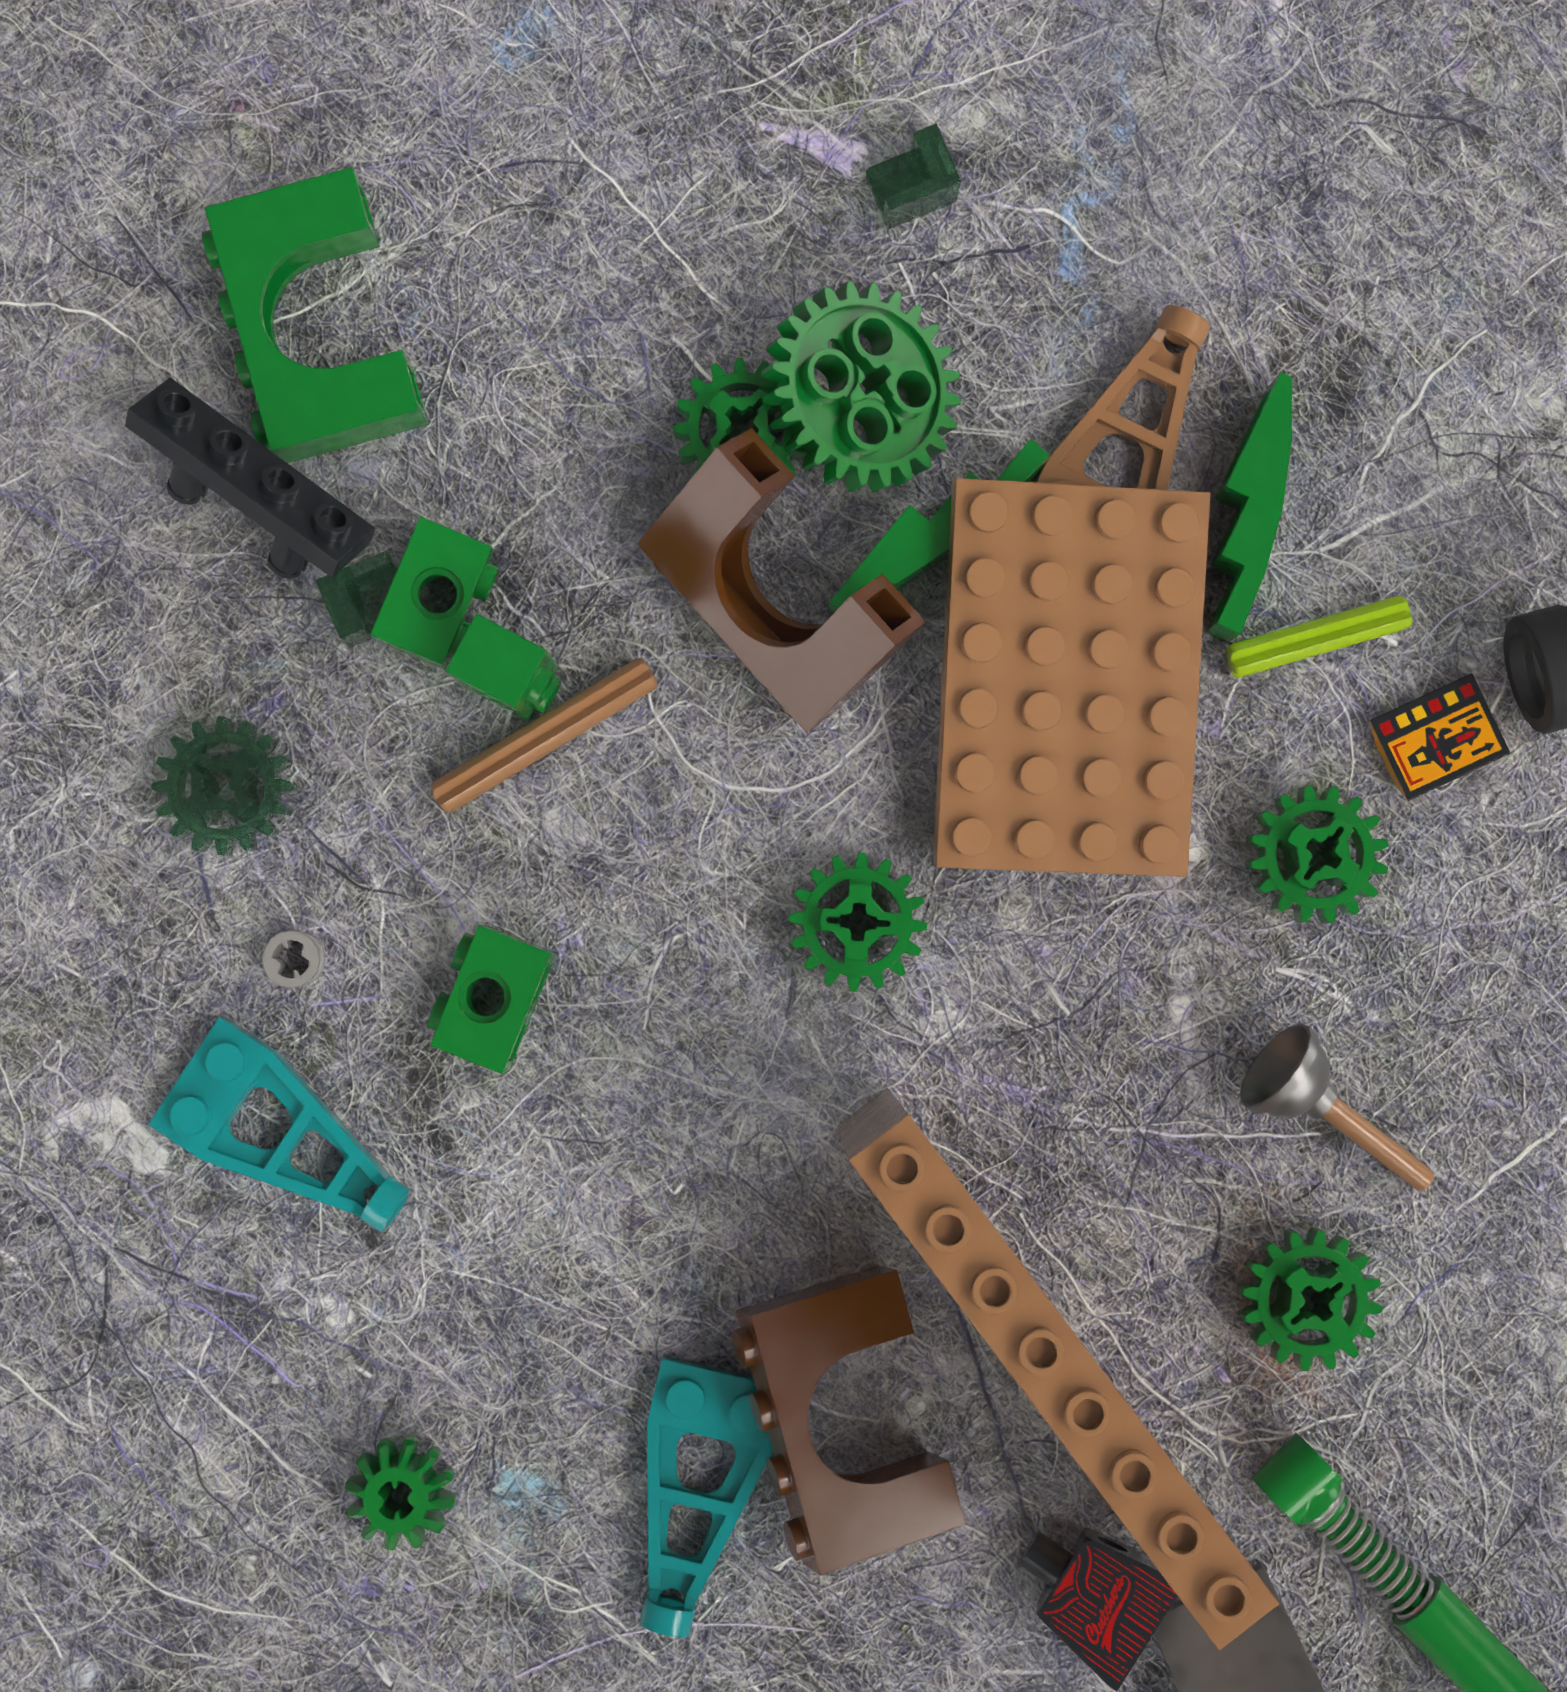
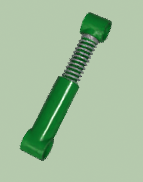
[1251,1432,1552,1692]

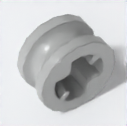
[262,930,326,988]

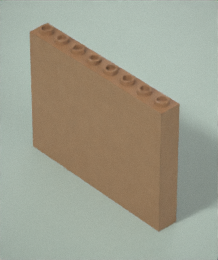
[837,1087,1280,1651]

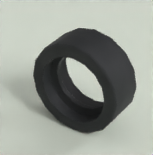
[1503,605,1567,734]

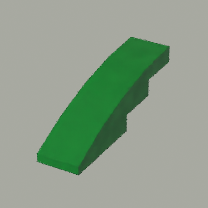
[1206,372,1292,643]
[827,439,1050,616]

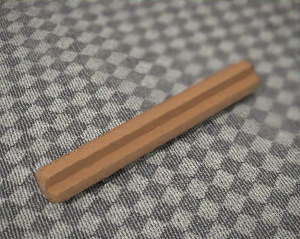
[430,658,657,812]

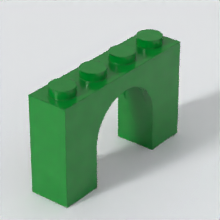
[201,167,429,463]

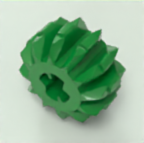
[345,1435,457,1551]

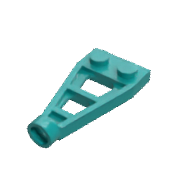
[148,1017,411,1233]
[640,1355,773,1637]

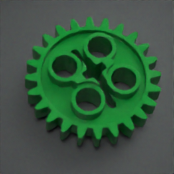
[761,281,961,493]

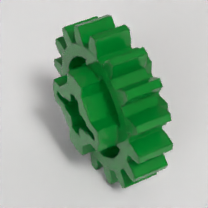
[673,358,807,476]
[1245,785,1389,924]
[788,853,928,992]
[1237,1227,1383,1371]

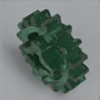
[152,716,297,856]

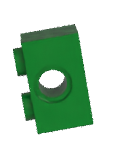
[370,516,500,670]
[445,613,562,722]
[427,925,557,1074]

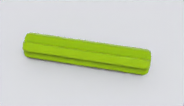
[1226,595,1412,678]

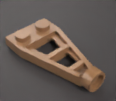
[1036,305,1211,490]

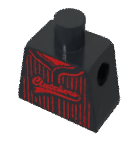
[1018,1527,1178,1692]

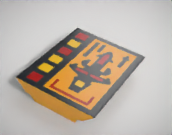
[1370,673,1511,801]

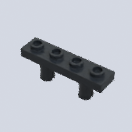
[125,377,375,579]

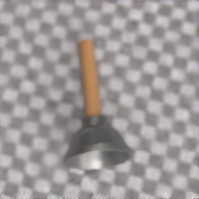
[1239,1023,1434,1191]

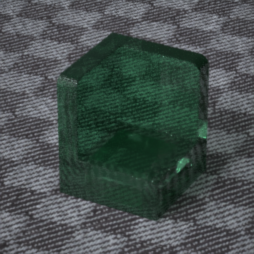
[866,123,961,230]
[315,551,398,648]

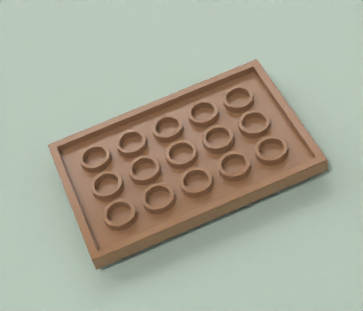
[932,478,1210,877]

